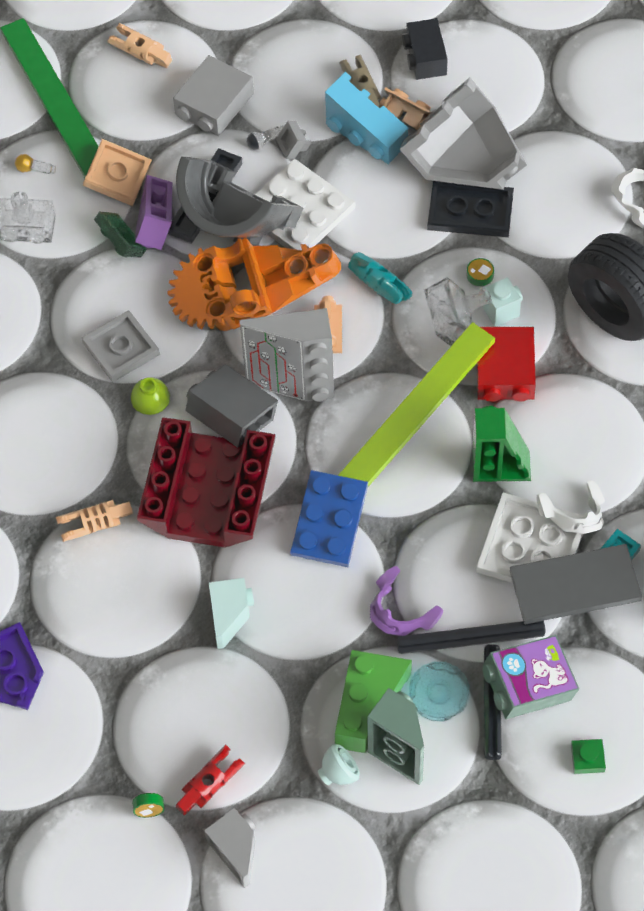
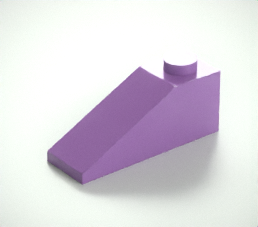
[135,175,173,250]

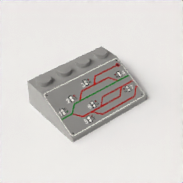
[240,308,334,402]

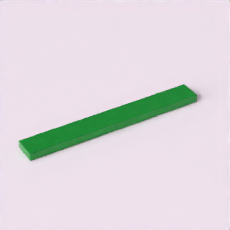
[0,18,99,178]

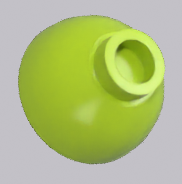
[131,377,170,415]

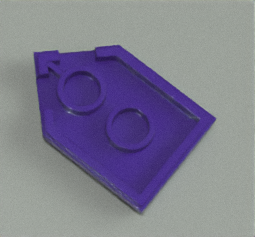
[0,622,44,710]

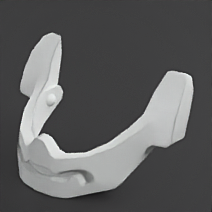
[611,168,644,229]
[536,480,605,534]

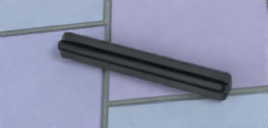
[484,644,502,760]

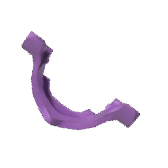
[370,566,443,636]

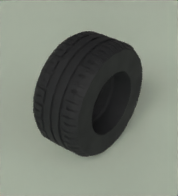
[568,233,644,341]

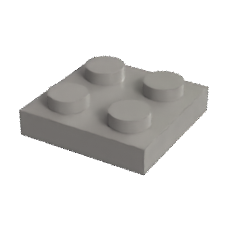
[82,310,160,383]

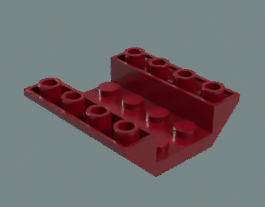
[137,417,276,548]

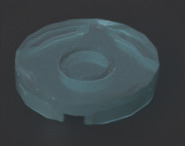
[409,662,469,721]

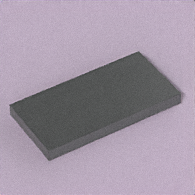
[510,544,642,624]

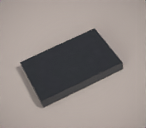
[427,181,514,238]

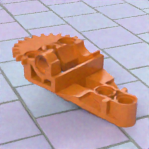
[167,238,341,331]

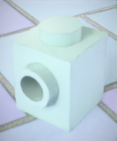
[482,277,523,327]

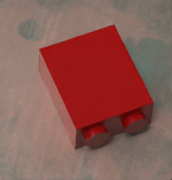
[477,327,536,402]

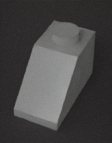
[204,808,255,888]

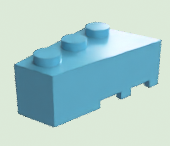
[325,72,409,164]

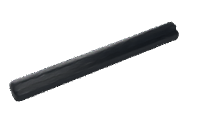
[397,621,546,654]

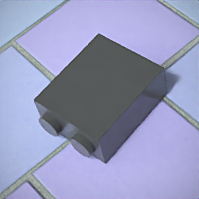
[185,364,278,448]

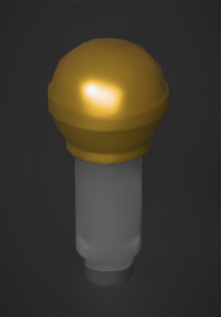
[15,154,56,174]

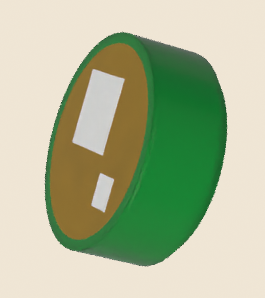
[466,258,494,286]
[132,793,164,818]

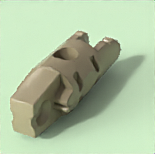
[339,54,381,108]

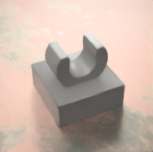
[276,121,312,159]

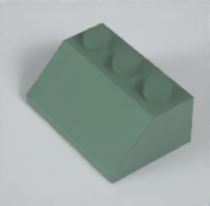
[367,688,424,785]

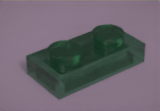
[94,211,147,258]

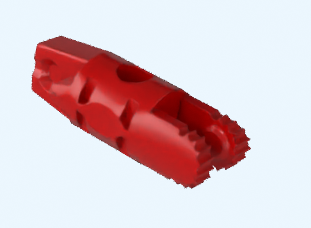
[176,744,246,816]

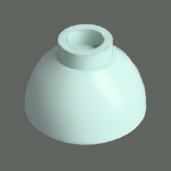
[318,744,360,785]

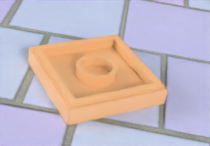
[82,139,152,206]

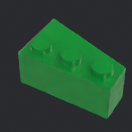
[472,406,531,482]

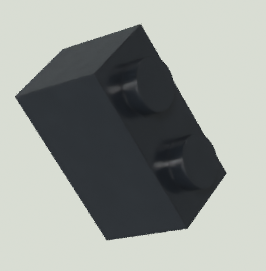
[402,18,448,80]

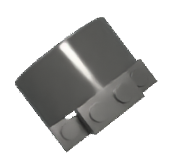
[176,156,304,245]

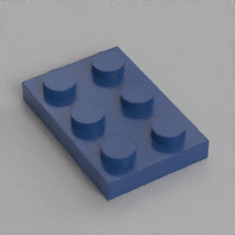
[290,470,368,567]

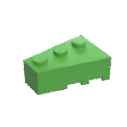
[335,650,412,753]

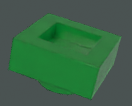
[571,739,606,774]

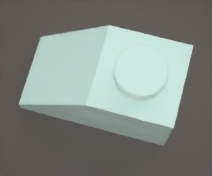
[209,578,254,649]

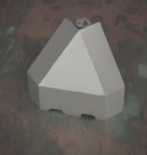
[400,77,527,190]

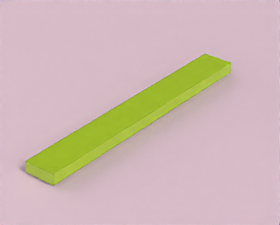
[338,322,495,487]

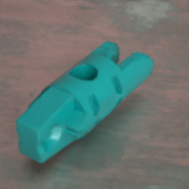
[348,252,413,304]

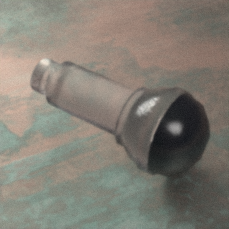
[247,125,284,150]

